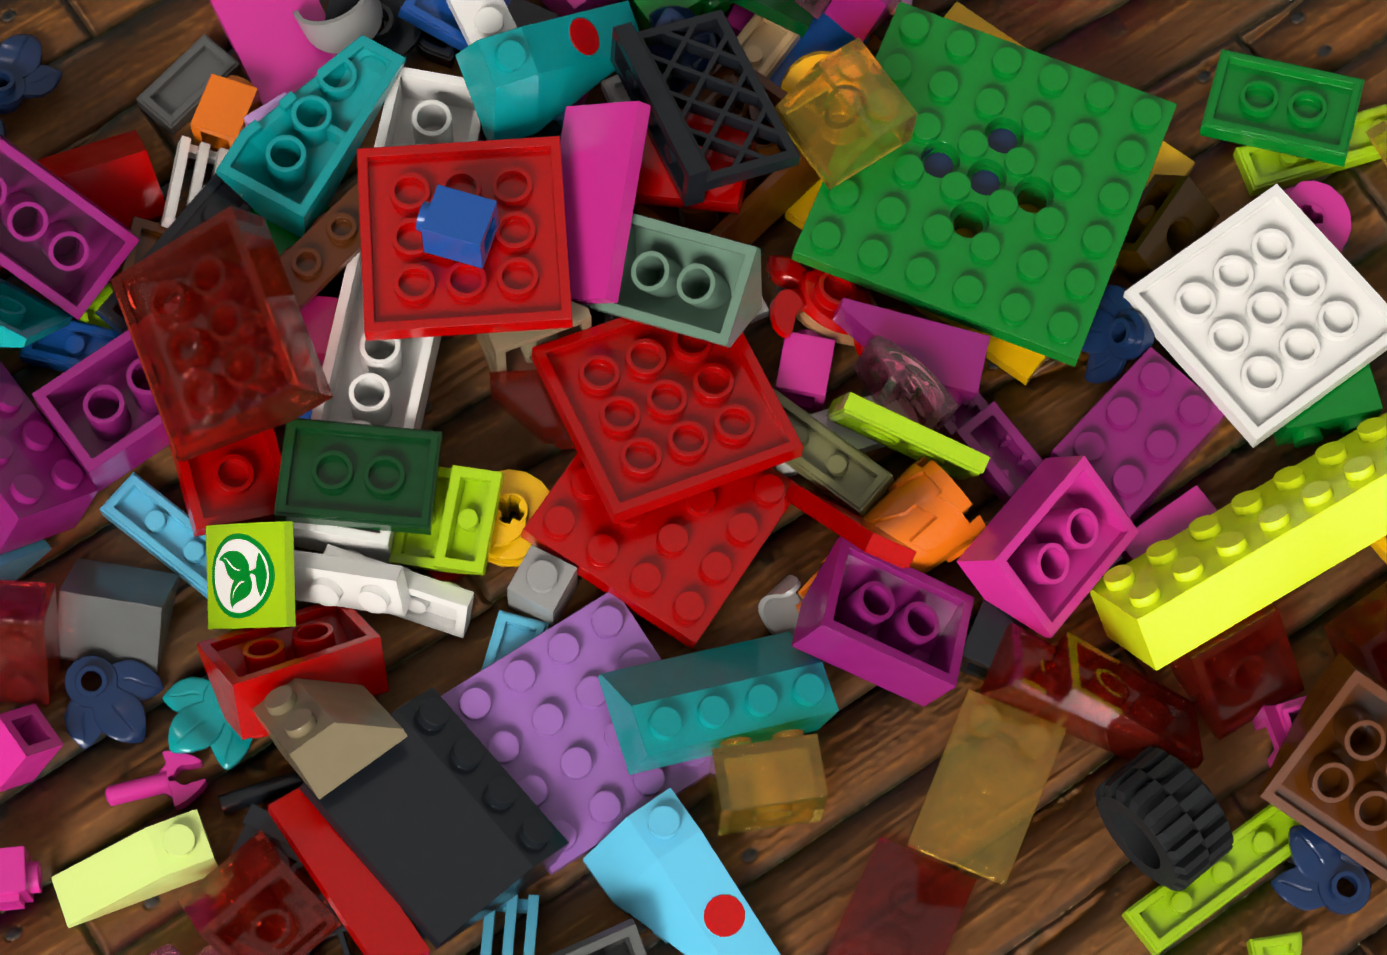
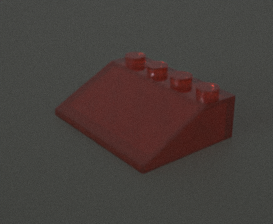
[110,206,333,462]

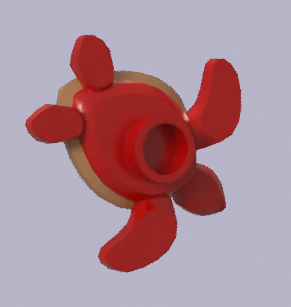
[766,255,901,363]

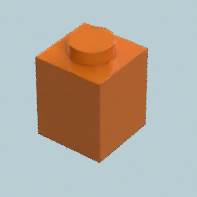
[190,74,262,152]

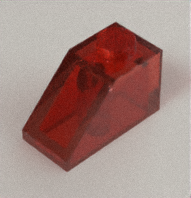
[489,370,575,449]

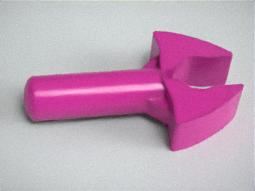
[105,751,208,811]

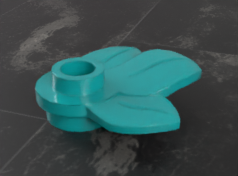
[163,677,254,770]

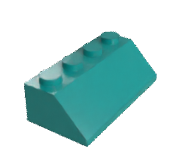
[598,632,839,775]

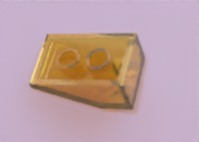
[907,690,1067,886]

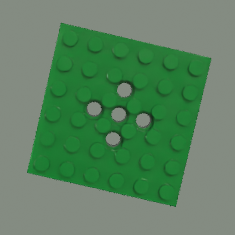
[792,1,1177,367]

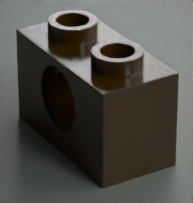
[1115,174,1220,285]

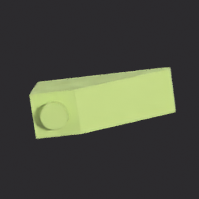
[51,809,220,928]

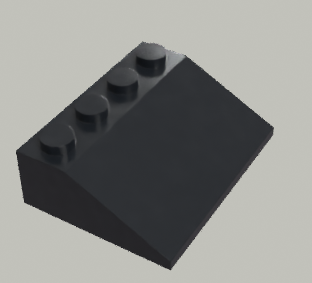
[300,687,569,949]

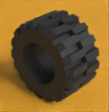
[1095,746,1234,891]

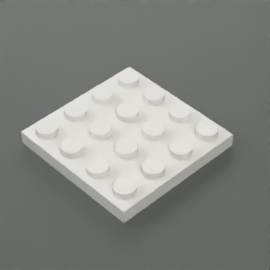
[1123,184,1387,448]

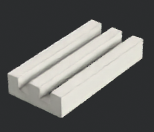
[161,135,228,228]

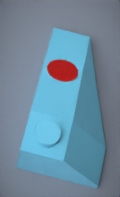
[583,788,781,955]

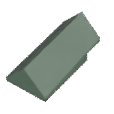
[580,213,762,348]

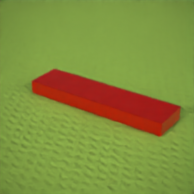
[785,481,916,569]
[268,786,430,955]

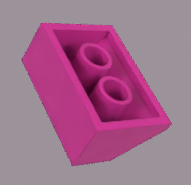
[956,455,1139,638]

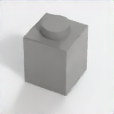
[507,545,578,628]

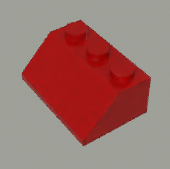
[197,604,389,740]

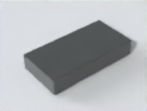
[136,34,241,136]

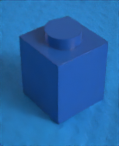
[416,185,499,269]

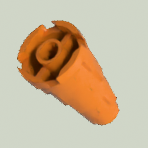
[795,456,986,612]

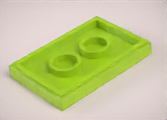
[826,392,990,481]

